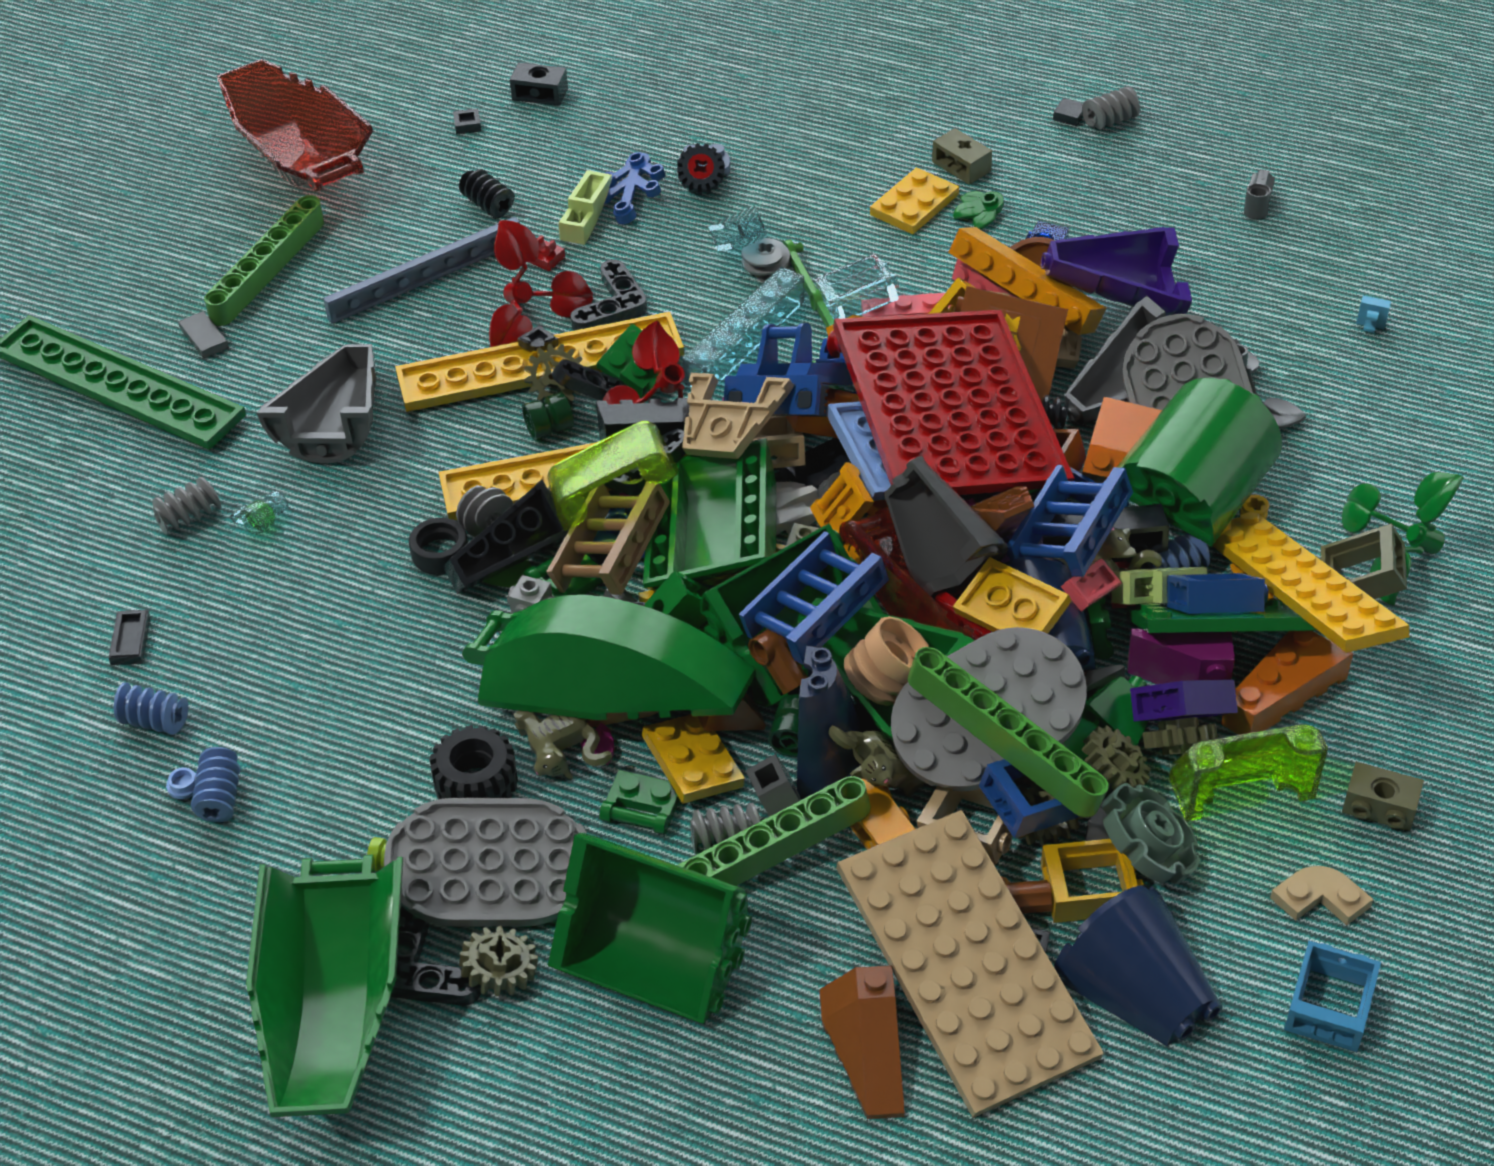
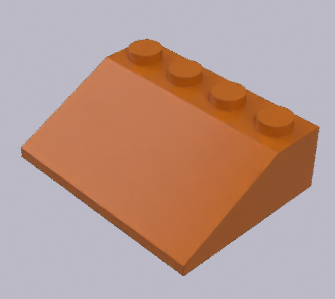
[1082,397,1162,483]

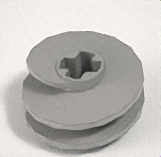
[741,238,790,283]
[456,485,514,537]

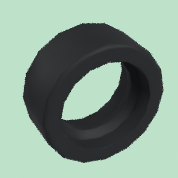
[409,517,468,575]

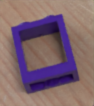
[1130,680,1238,722]

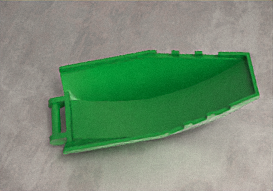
[462,595,756,720]
[246,854,403,1118]

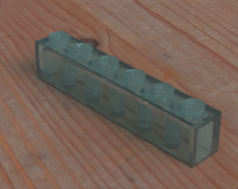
[683,266,804,387]

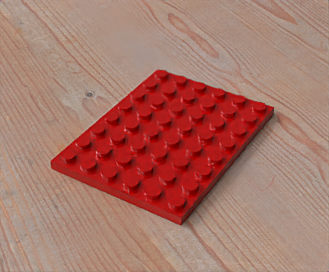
[833,310,1074,495]

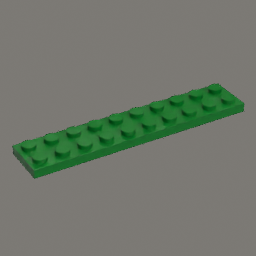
[0,315,246,450]

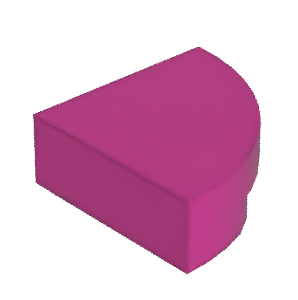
[581,722,615,766]

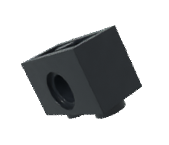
[510,62,568,106]

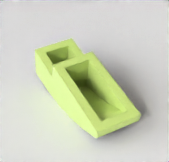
[559,170,612,245]
[1112,567,1207,605]

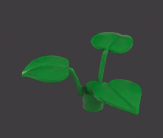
[1342,472,1464,606]

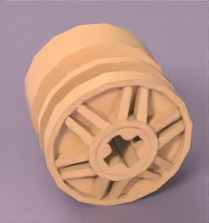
[844,616,929,706]

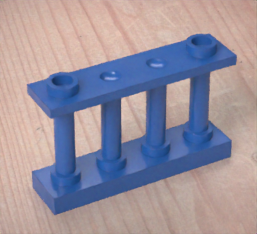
[1007,465,1133,577]
[739,532,889,665]

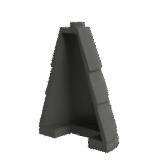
[1064,296,1166,425]
[257,344,376,464]

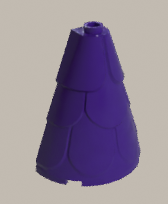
[1041,227,1192,316]

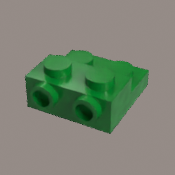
[597,323,658,398]

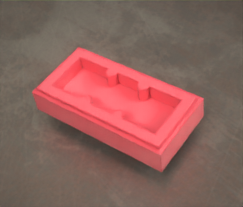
[1061,559,1122,612]

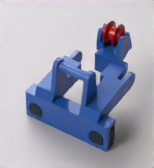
[723,323,854,417]

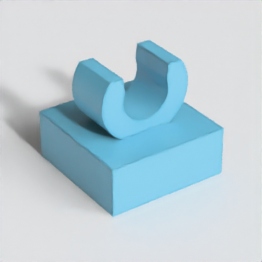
[1356,295,1391,333]

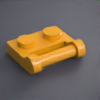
[810,462,874,541]

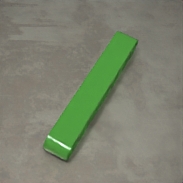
[204,195,324,326]
[907,647,1108,817]
[678,776,871,886]

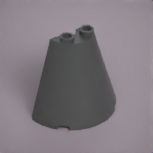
[884,456,1008,606]

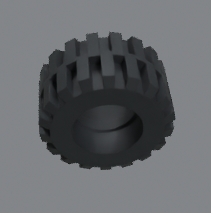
[430,725,518,799]

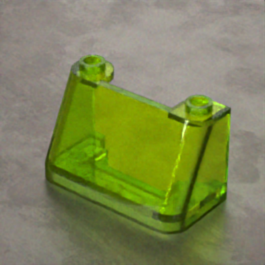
[547,421,679,531]
[1169,724,1328,821]

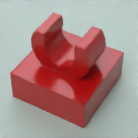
[528,235,565,271]

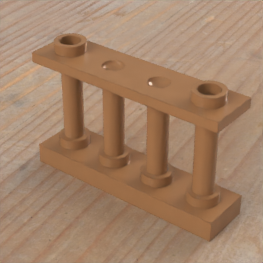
[546,480,670,595]

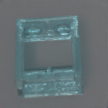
[814,253,899,320]

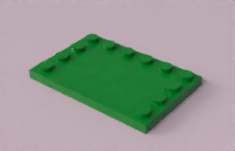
[1127,598,1317,633]

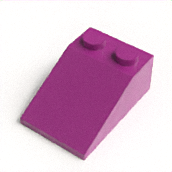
[1127,629,1235,684]

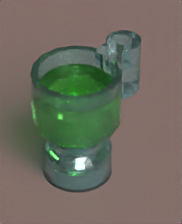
[230,490,289,535]

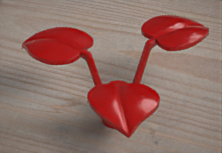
[489,220,593,347]
[603,320,685,404]

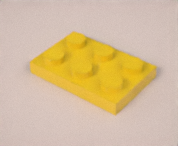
[870,167,959,235]
[953,557,1072,634]
[642,714,745,804]

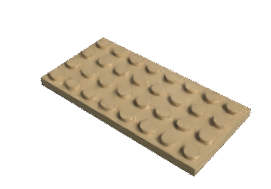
[836,810,1104,1118]

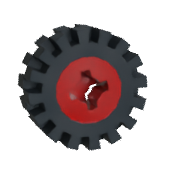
[677,143,724,195]

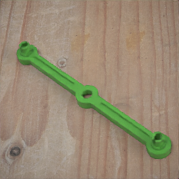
[783,239,834,328]

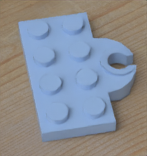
[825,401,891,501]

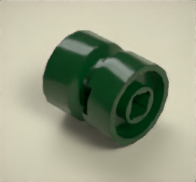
[522,392,574,440]
[768,694,799,757]

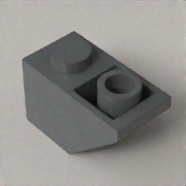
[746,754,801,831]

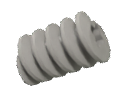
[1082,86,1140,130]
[152,477,221,535]
[690,802,761,854]

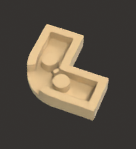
[1270,866,1373,925]

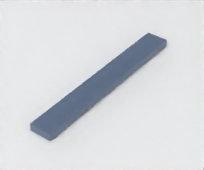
[323,217,520,324]

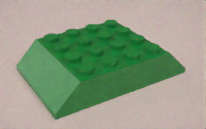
[643,438,777,590]

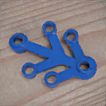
[604,152,666,224]

